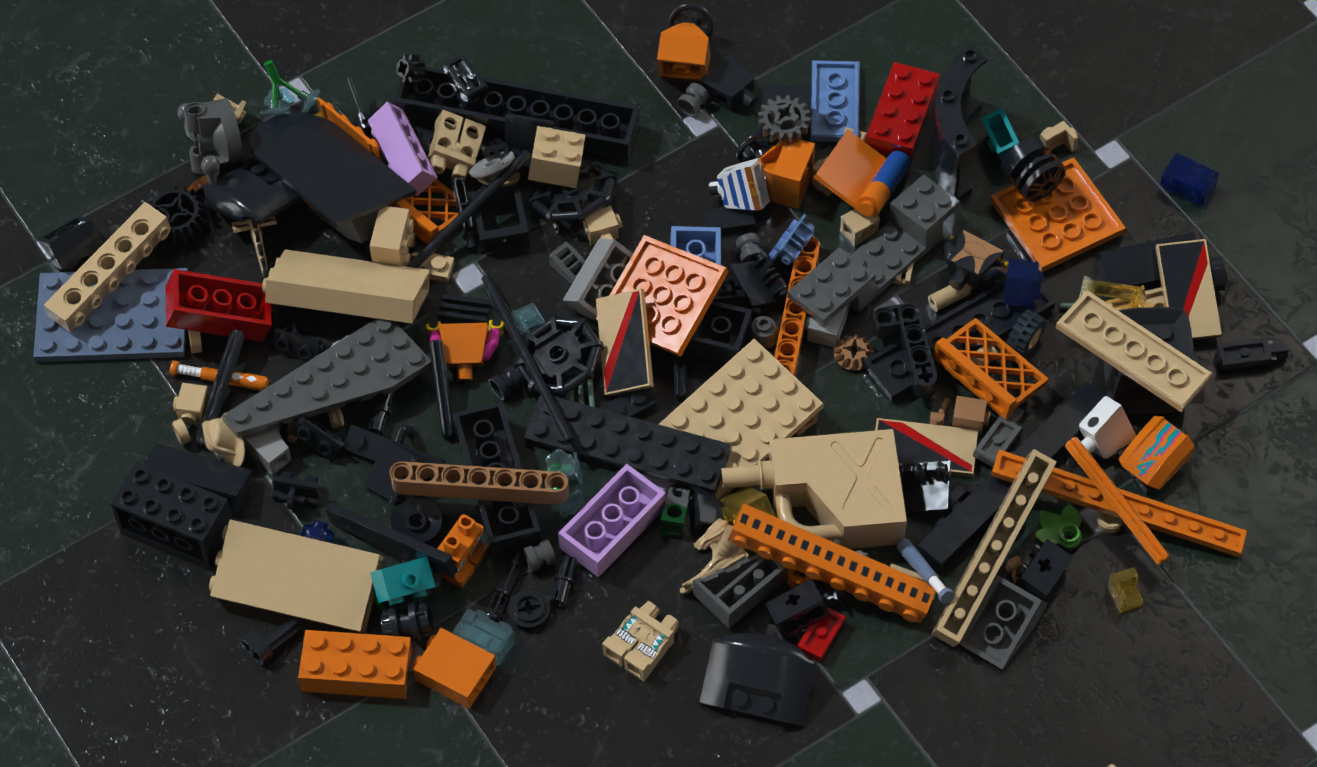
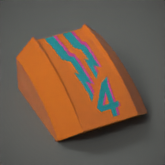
[1119,416,1195,490]

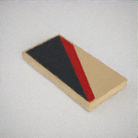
[1155,239,1222,340]
[596,289,654,397]
[875,418,978,478]

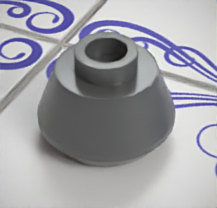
[747,316,780,349]

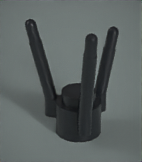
[334,76,375,137]

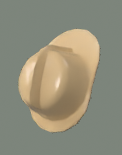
[202,413,245,467]

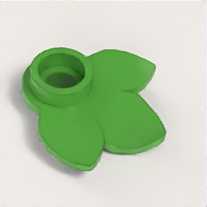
[1035,504,1082,549]

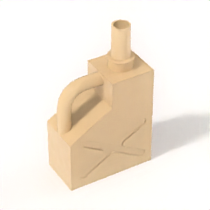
[721,429,907,549]

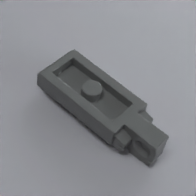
[973,407,1025,467]

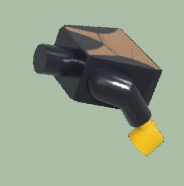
[944,229,1018,291]

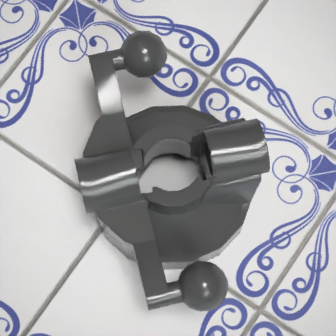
[177,98,243,185]

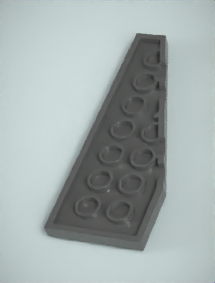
[222,318,432,438]

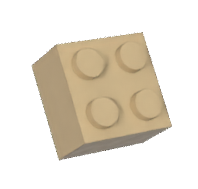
[528,126,585,188]
[370,206,416,266]

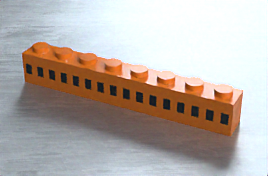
[727,503,935,623]

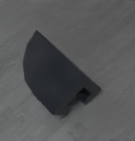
[690,487,724,535]

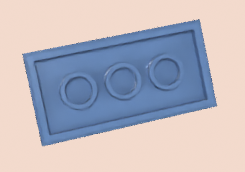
[810,60,860,142]

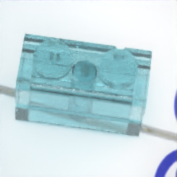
[453,609,515,665]

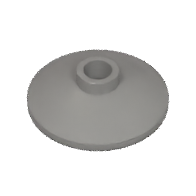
[469,151,515,179]

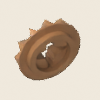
[834,334,874,370]

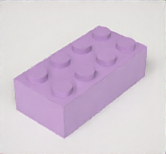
[558,464,666,577]

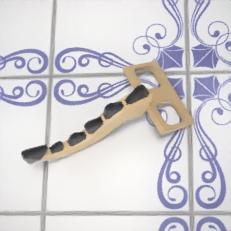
[231,215,277,278]

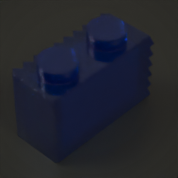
[1160,152,1219,205]
[1003,258,1043,308]

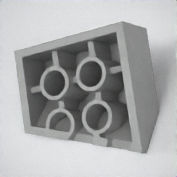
[563,238,633,322]

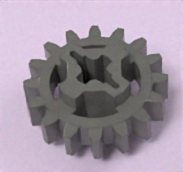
[758,95,811,144]

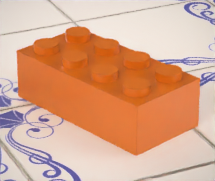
[298,630,413,699]

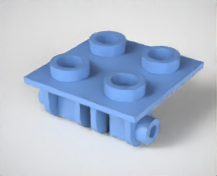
[769,214,815,265]

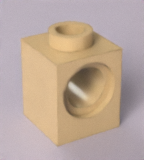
[840,209,880,247]

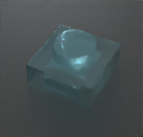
[511,302,545,335]

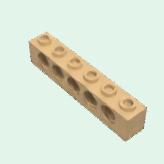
[44,202,171,333]

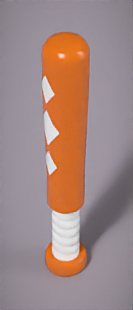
[170,361,269,391]

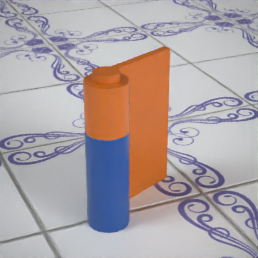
[813,130,911,217]

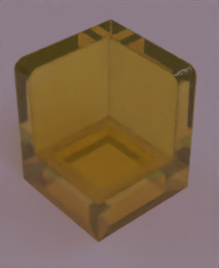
[1107,567,1144,613]

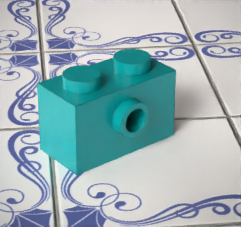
[981,108,1020,161]
[370,557,435,606]

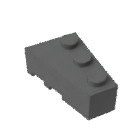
[693,554,787,629]

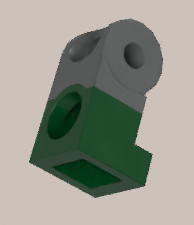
[660,487,691,539]

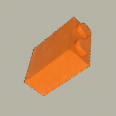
[412,628,497,709]

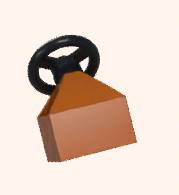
[657,3,714,81]
[736,130,815,209]

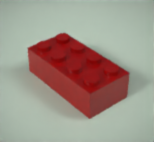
[866,62,940,164]
[165,269,272,342]

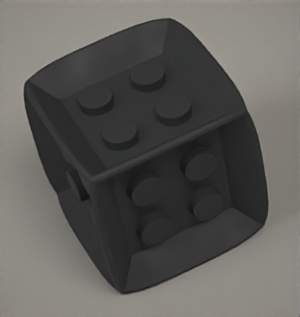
[1104,307,1195,414]

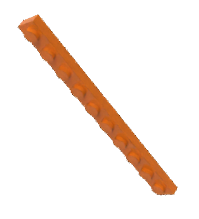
[991,450,1247,557]

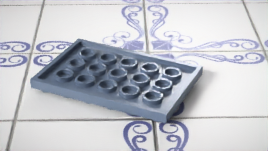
[33,268,188,362]

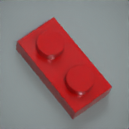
[797,607,846,662]

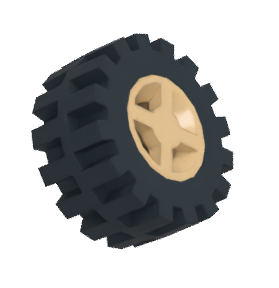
[1006,310,1047,358]

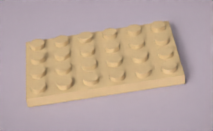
[659,339,824,501]

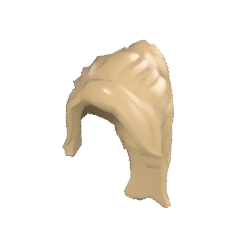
[680,518,749,594]

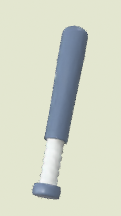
[897,538,955,604]

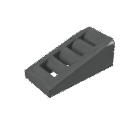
[549,241,585,284]

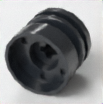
[1000,136,1066,202]

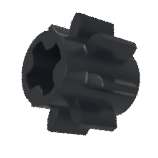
[396,54,426,83]

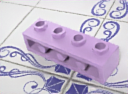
[368,102,438,196]

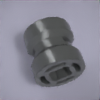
[677,83,710,117]
[736,233,764,263]
[523,539,556,572]

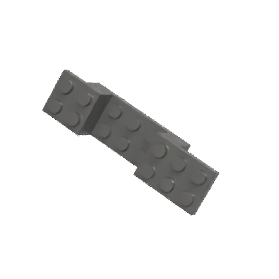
[787,175,960,325]

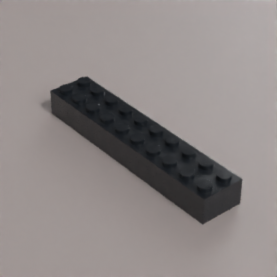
[394,66,640,161]

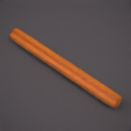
[1065,437,1169,564]

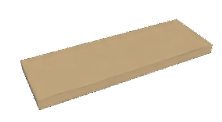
[1056,290,1213,412]

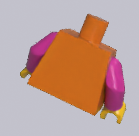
[426,320,504,381]

